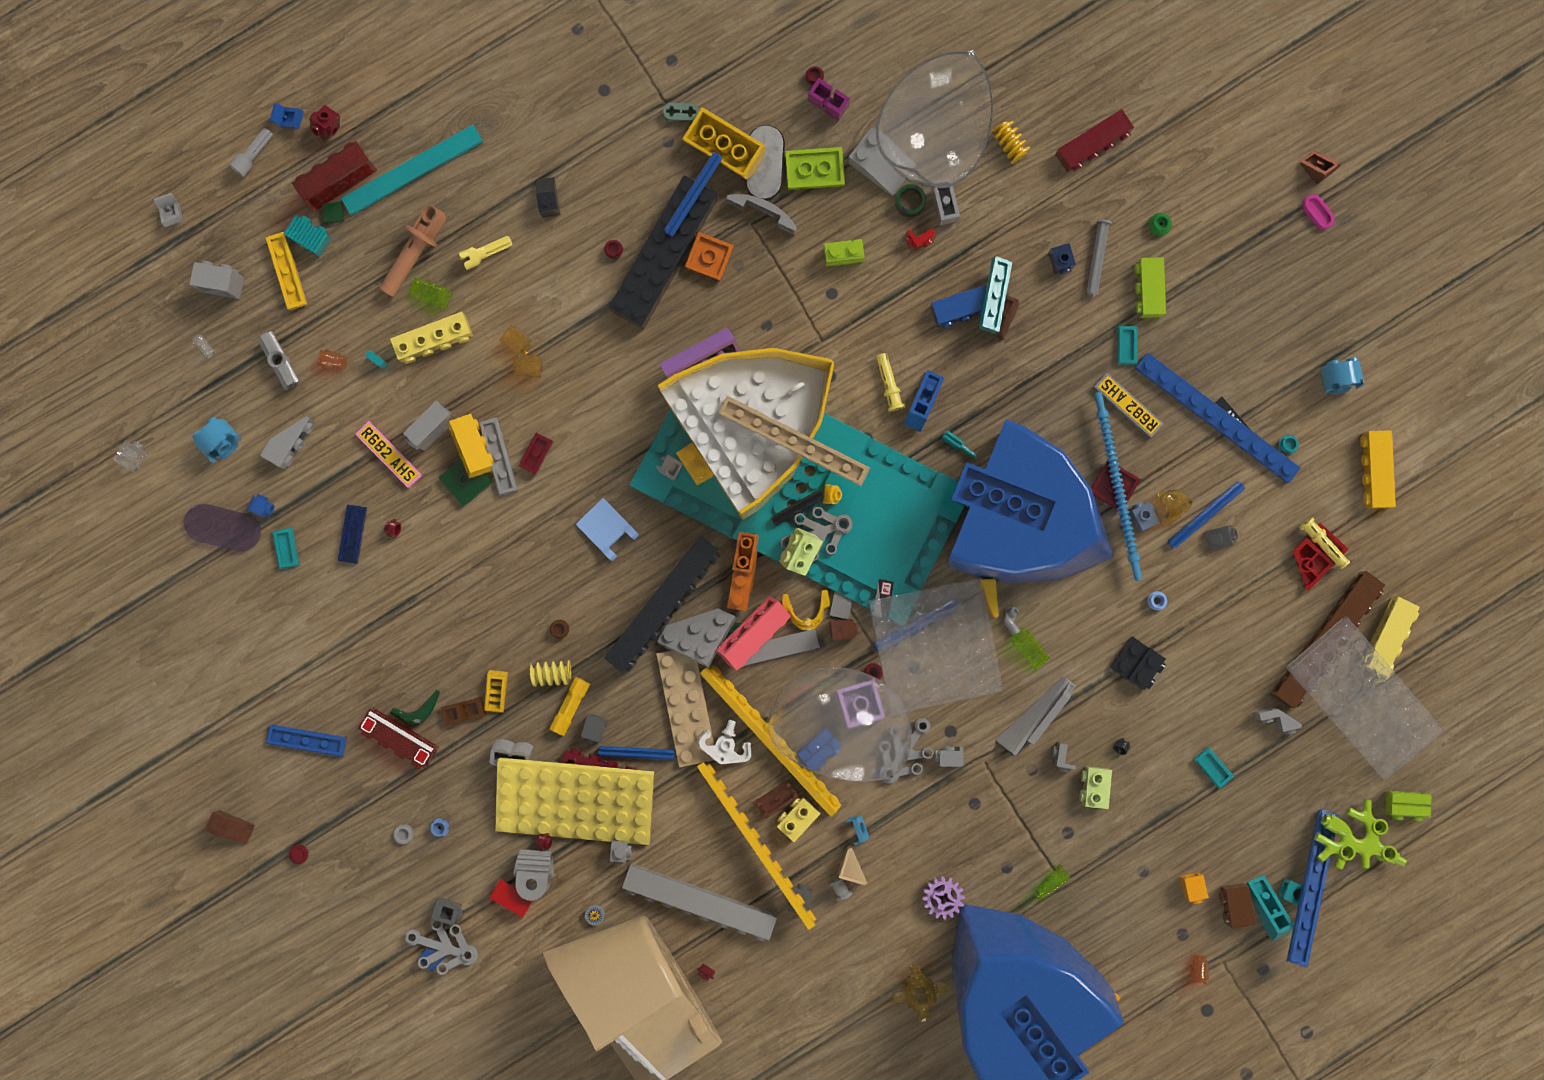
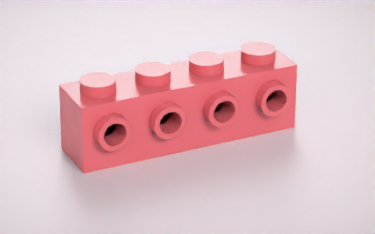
[716,596,791,671]

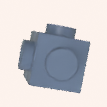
[1129,501,1160,532]

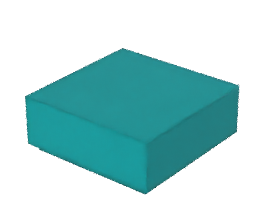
[365,350,388,370]

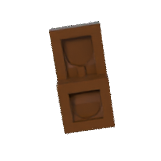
[440,697,486,726]

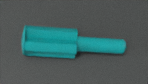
[941,430,977,459]

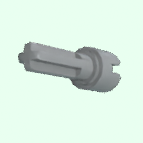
[229,128,273,177]

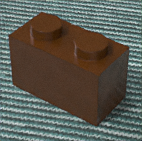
[1219,883,1255,929]

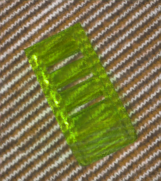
[408,278,453,309]
[1009,628,1050,671]
[1033,864,1070,900]

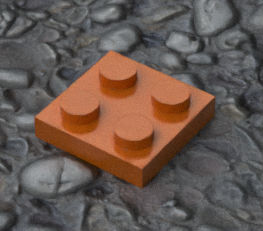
[685,232,734,282]

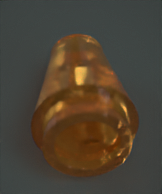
[318,349,348,368]
[1189,955,1209,984]

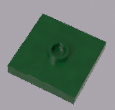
[439,459,493,507]

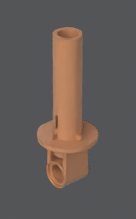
[379,205,446,297]

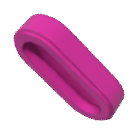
[1302,195,1335,230]

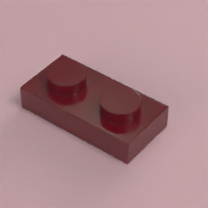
[519,432,554,475]

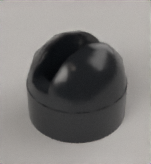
[1113,738,1130,755]

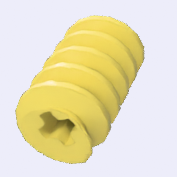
[530,661,571,687]

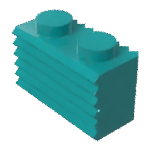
[283,215,332,257]

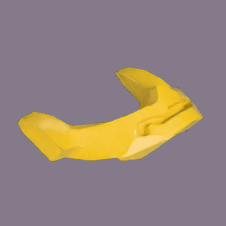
[782,590,830,630]

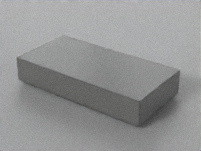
[829,591,852,619]

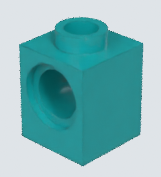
[1277,878,1302,905]

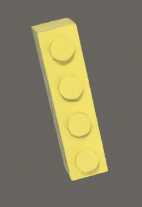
[1359,597,1420,676]

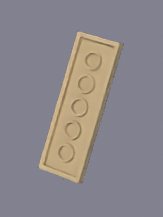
[657,651,714,767]

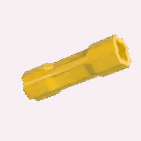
[549,677,590,736]

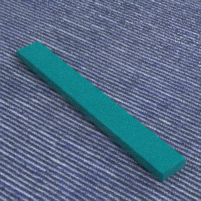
[341,125,483,216]

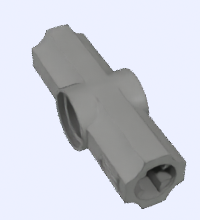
[257,331,300,390]

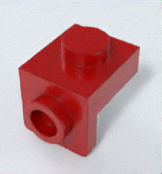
[905,228,936,251]

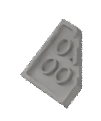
[657,609,736,667]

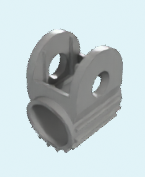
[514,849,554,901]

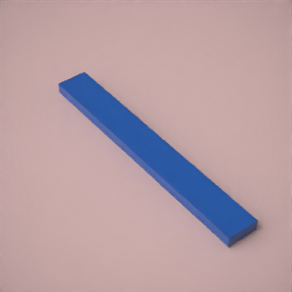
[1286,809,1339,968]

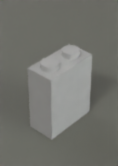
[403,400,456,451]

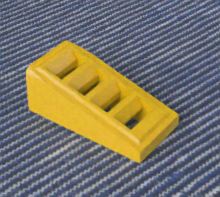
[978,579,999,618]
[484,670,508,713]

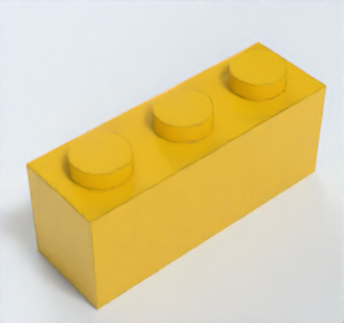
[448,414,494,479]

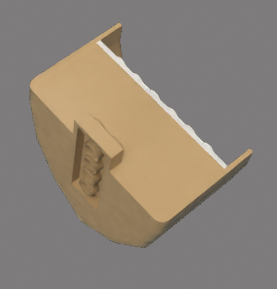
[543,916,722,1080]

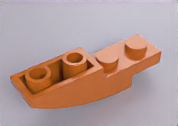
[727,532,759,611]

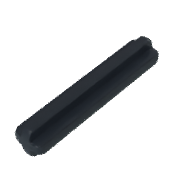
[771,490,824,526]

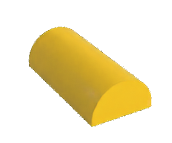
[682,107,766,179]

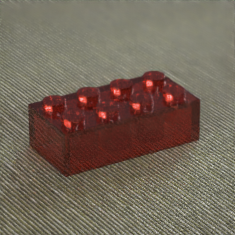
[292,141,378,212]

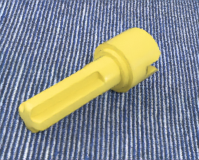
[459,236,512,270]

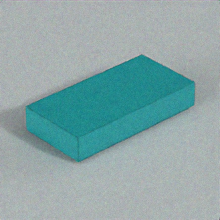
[1117,326,1138,365]
[272,528,300,569]
[1193,746,1234,789]

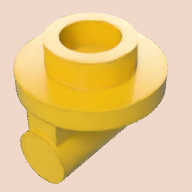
[823,484,842,504]

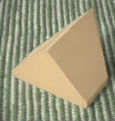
[838,845,868,885]

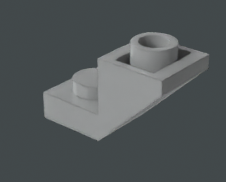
[1254,708,1302,734]

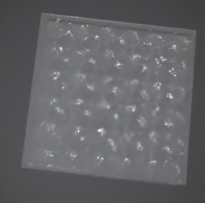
[868,578,1003,715]

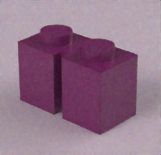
[807,78,850,121]

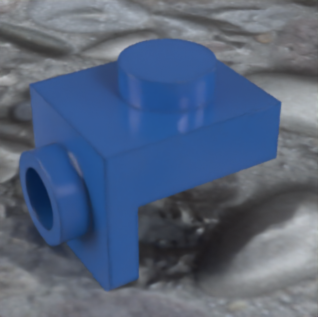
[270,103,304,129]

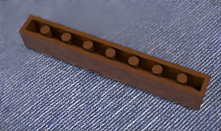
[1270,571,1385,709]

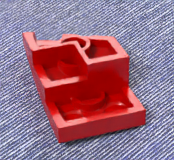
[1293,522,1349,591]

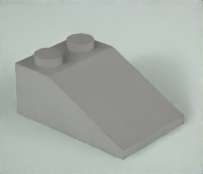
[848,127,916,196]

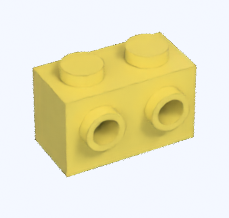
[777,796,820,842]

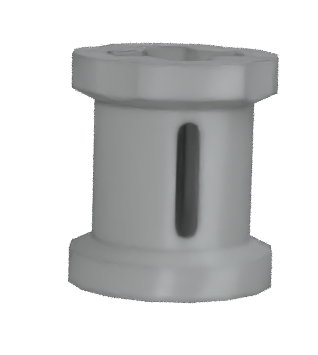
[829,878,853,902]

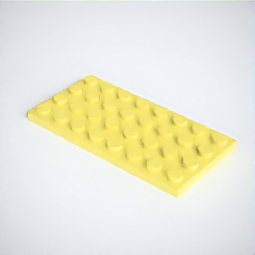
[495,758,654,845]

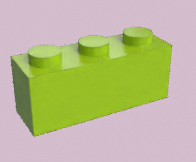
[1134,257,1166,318]

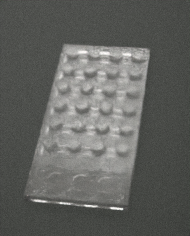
[1286,616,1444,781]

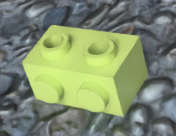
[779,527,823,576]
[1079,766,1112,809]

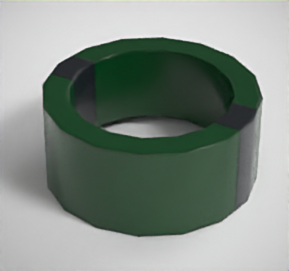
[895,184,926,217]

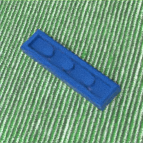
[266,724,347,757]

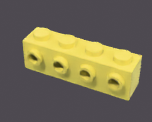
[390,312,473,364]

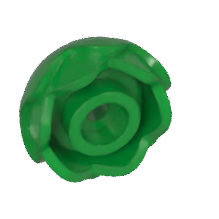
[1148,212,1172,236]

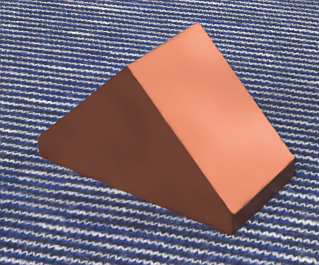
[1300,150,1341,185]

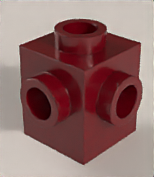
[309,105,340,140]

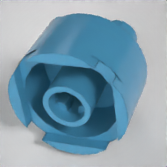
[1320,357,1365,394]
[192,417,241,462]

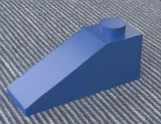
[903,370,944,432]

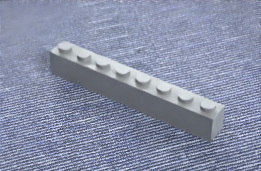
[622,863,777,941]

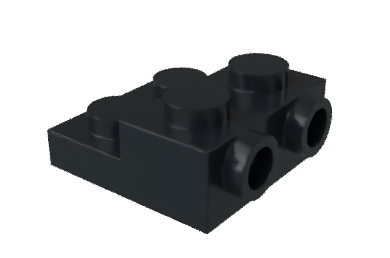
[1110,636,1166,690]

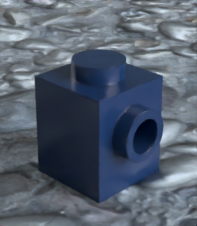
[1048,243,1076,275]

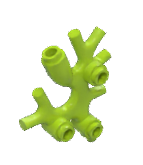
[1314,799,1407,870]

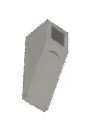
[260,416,315,469]

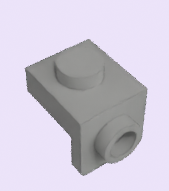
[154,193,183,227]
[1052,742,1076,772]

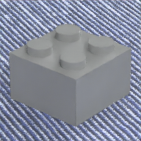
[189,261,244,299]

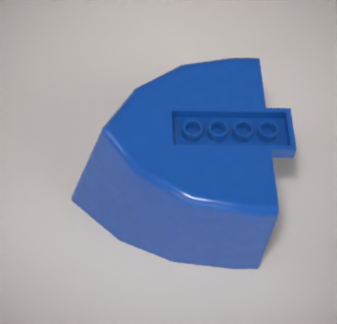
[947,419,1113,583]
[951,904,1124,1080]

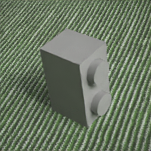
[931,180,960,226]

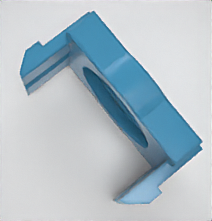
[845,815,869,845]

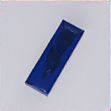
[338,504,367,564]

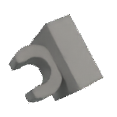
[656,455,683,481]

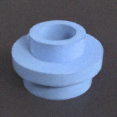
[1147,591,1167,610]

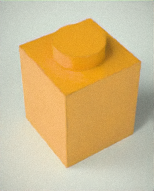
[1180,872,1209,904]

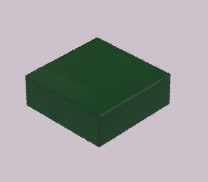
[322,201,345,224]

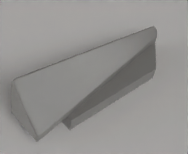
[996,677,1076,756]

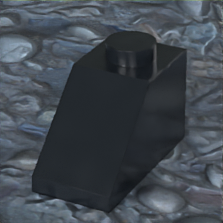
[536,177,561,218]

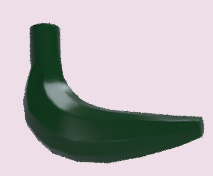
[390,690,440,726]

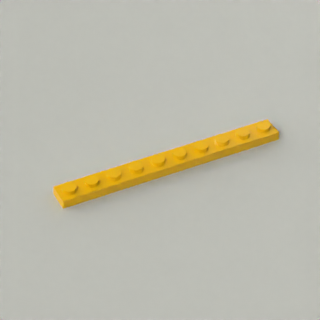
[700,663,841,816]
[697,762,817,930]

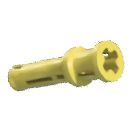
[876,353,905,412]
[1299,517,1350,569]

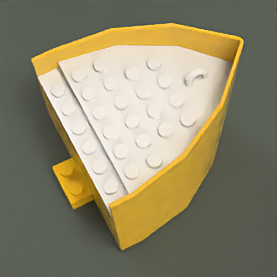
[658,348,834,520]

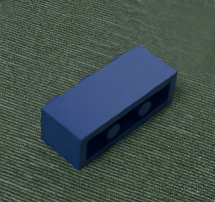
[930,285,987,329]

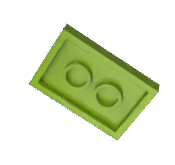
[785,147,845,190]

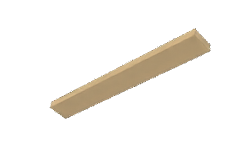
[718,396,870,486]

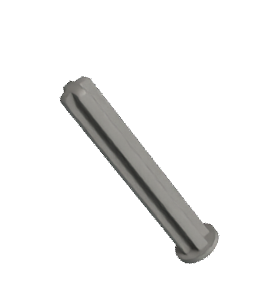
[1086,219,1112,296]

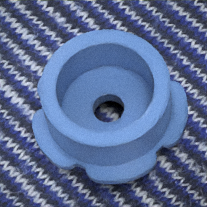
[430,818,449,838]

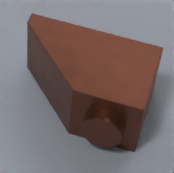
[830,619,858,641]
[204,810,255,843]

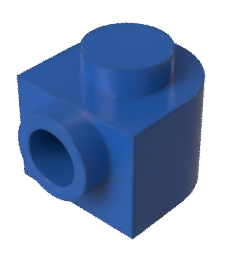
[246,494,275,518]

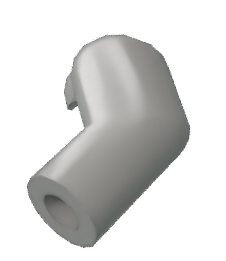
[1003,606,1020,636]

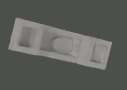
[726,194,797,235]

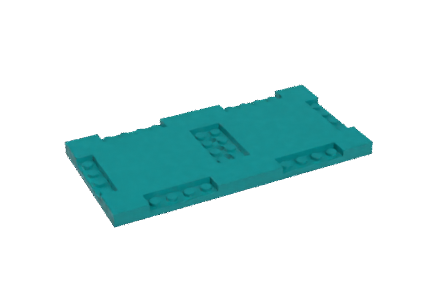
[630,409,964,626]

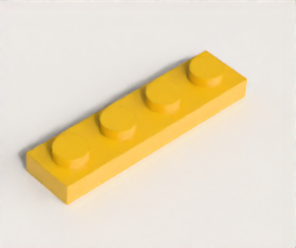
[265,232,308,310]

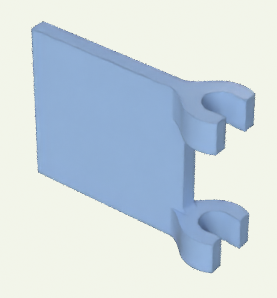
[576,498,639,561]

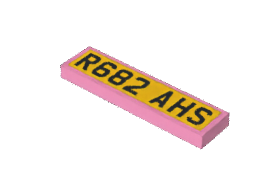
[355,421,423,489]

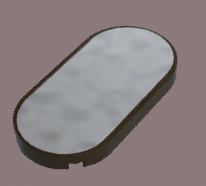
[745,125,785,201]

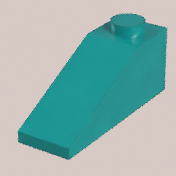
[1247,875,1294,942]

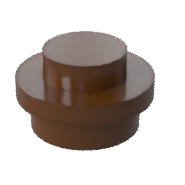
[550,620,569,639]

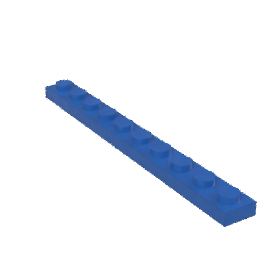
[1135,353,1301,483]

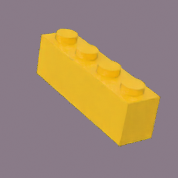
[1360,430,1396,509]

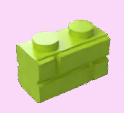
[823,239,865,267]
[1385,791,1432,821]

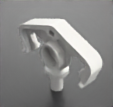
[697,720,751,764]

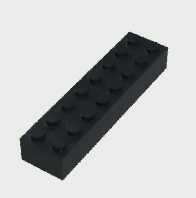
[609,175,718,330]
[604,535,720,673]

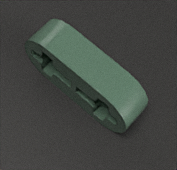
[663,103,699,123]

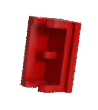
[489,879,533,918]

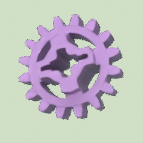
[922,876,965,920]

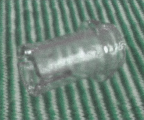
[192,334,216,359]

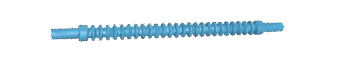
[1094,392,1142,581]

